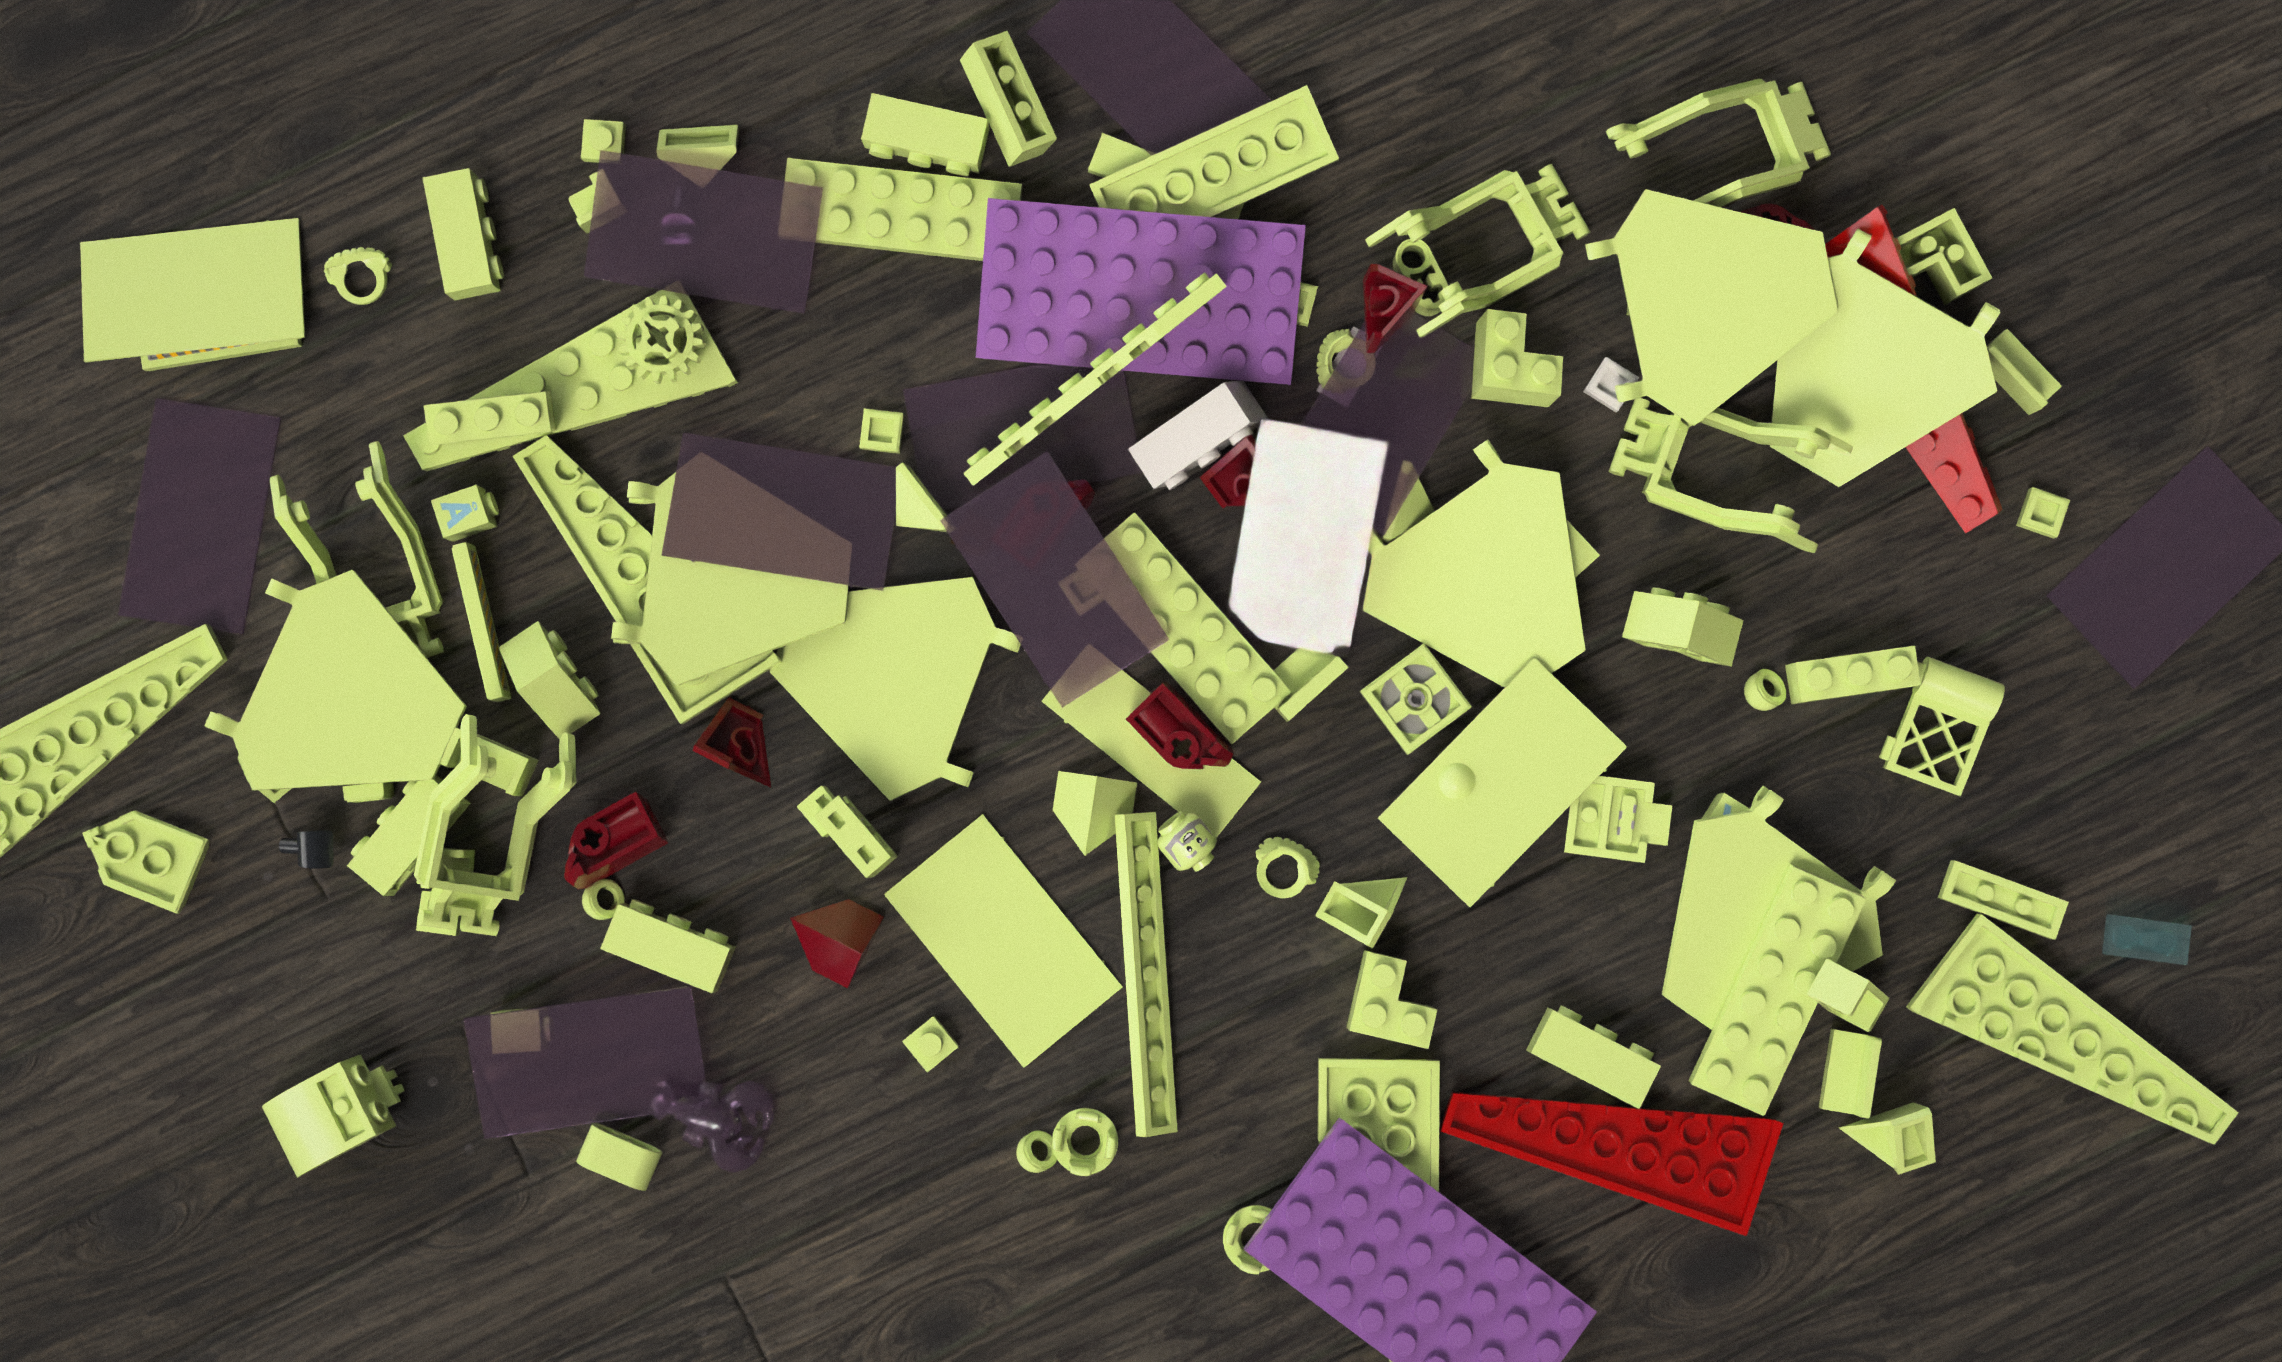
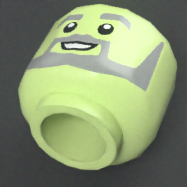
[1157,811,1217,872]

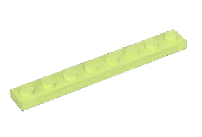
[1115,812,1178,1137]

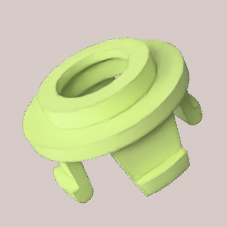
[1052,1108,1118,1176]
[1223,1205,1272,1274]

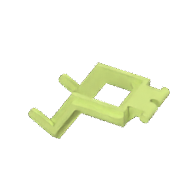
[1606,78,1831,208]
[1365,164,1591,338]
[1609,398,1853,553]
[270,441,444,658]
[414,714,577,936]

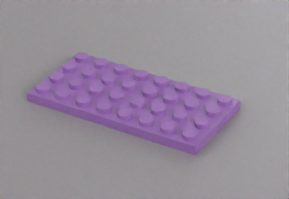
[976,198,1306,385]
[1243,1118,1597,1362]

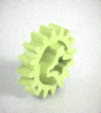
[616,295,706,384]

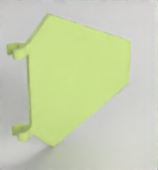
[1585,189,1838,426]
[1770,228,2000,487]
[1355,440,1586,687]
[611,452,852,686]
[204,570,467,791]
[770,577,1023,801]
[1662,786,1896,1030]

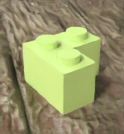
[1898,208,1992,305]
[1471,309,1563,407]
[1622,587,1744,667]
[498,621,600,739]
[1346,950,1437,1049]

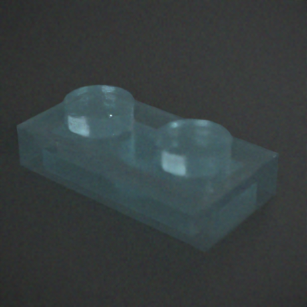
[2102,914,2192,965]

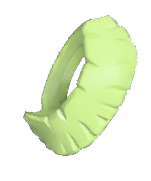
[324,247,392,305]
[1316,329,1375,394]
[1255,837,1320,898]

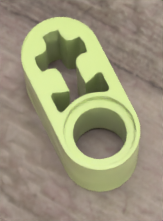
[1393,239,1448,316]
[576,1123,662,1191]

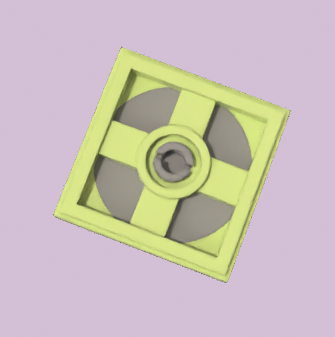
[1359,644,1472,755]

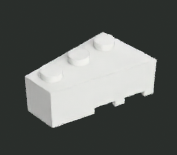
[1128,381,1269,490]

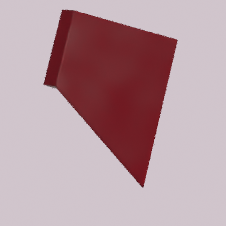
[1363,264,1428,353]
[1200,434,1295,509]
[692,697,771,788]
[790,899,884,988]

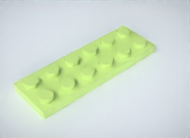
[1089,85,1339,217]
[778,158,1023,261]
[1075,512,1291,745]
[1688,864,1867,1116]

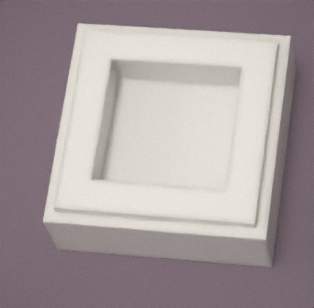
[1583,357,1639,413]

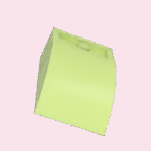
[262,1054,405,1178]

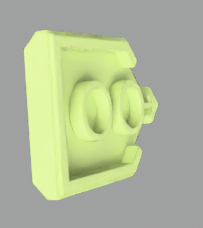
[82,810,209,914]

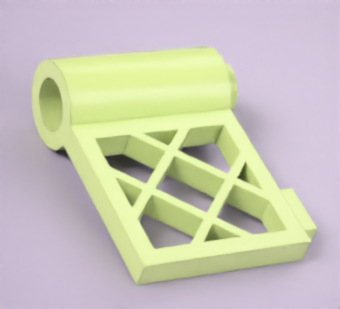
[1879,657,2005,796]

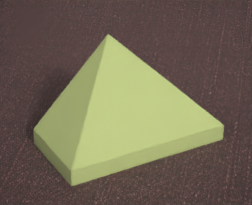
[656,125,739,188]
[1381,460,1435,543]
[896,462,957,533]

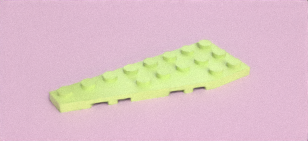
[964,272,1227,486]
[1318,1058,1440,1362]

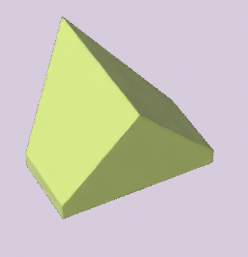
[1053,771,1137,856]
[1315,877,1407,949]
[1839,1102,1936,1175]

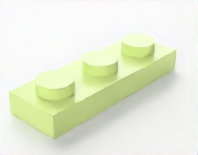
[1938,860,2069,940]

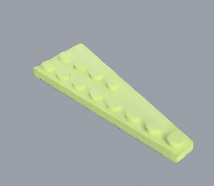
[403,280,738,471]
[513,435,782,724]
[0,624,228,858]
[1906,914,2239,1145]

